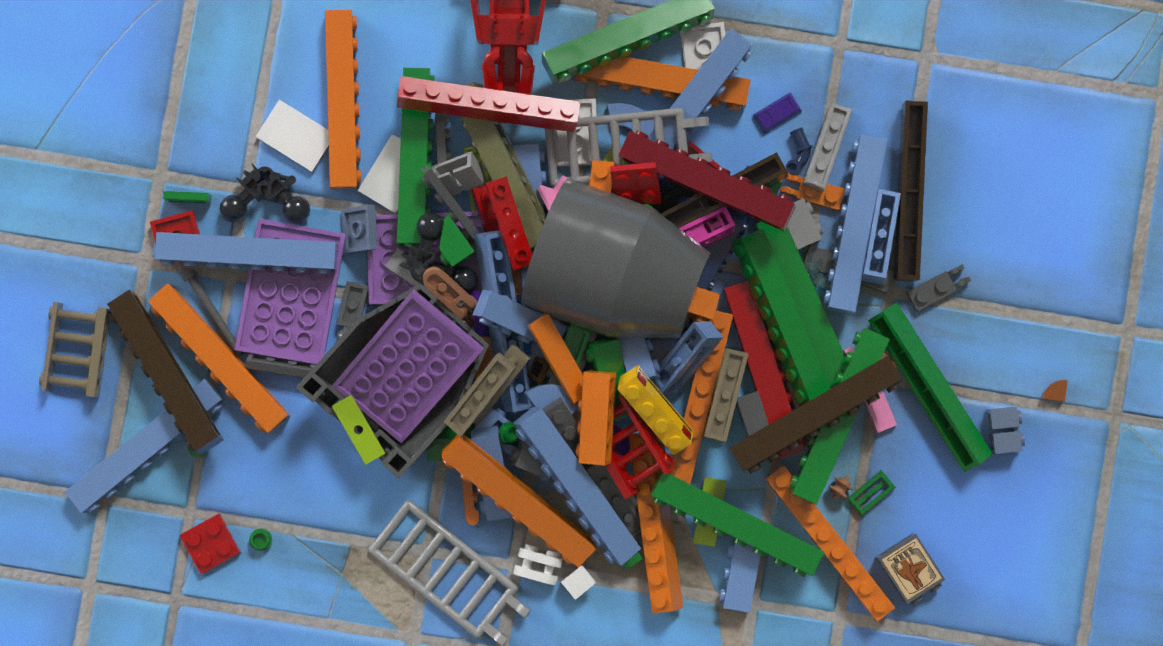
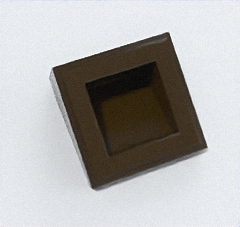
[527,356,550,384]

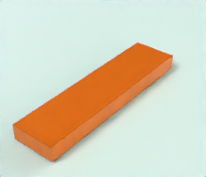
[527,314,583,403]

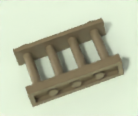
[39,302,111,397]
[444,344,531,437]
[702,348,748,442]

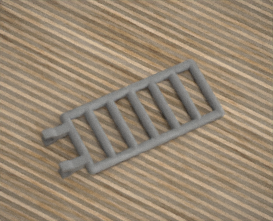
[544,108,712,188]
[368,500,531,646]

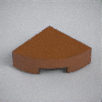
[1041,380,1068,402]

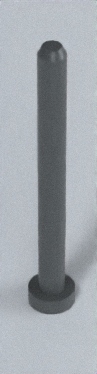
[181,269,243,357]

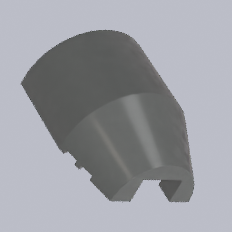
[521,178,711,339]
[296,284,489,479]

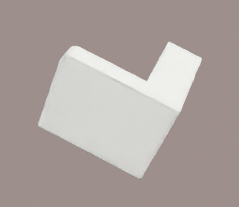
[561,565,595,600]

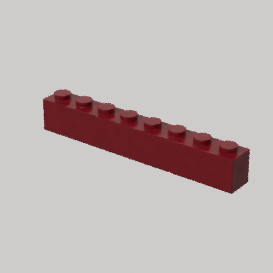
[618,130,796,232]

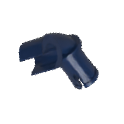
[786,127,813,176]

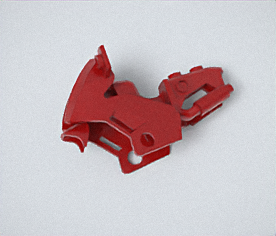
[470,0,546,95]

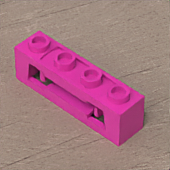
[679,206,735,247]

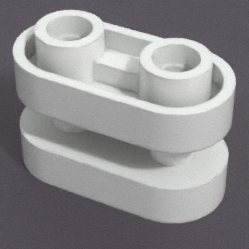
[513,544,563,585]

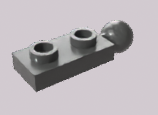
[337,281,369,341]

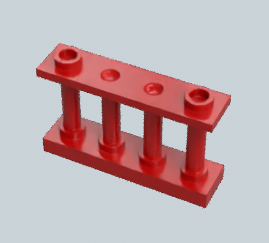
[471,176,532,270]
[580,394,676,499]

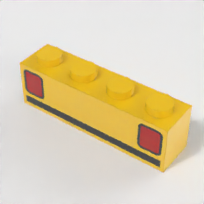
[617,365,694,455]

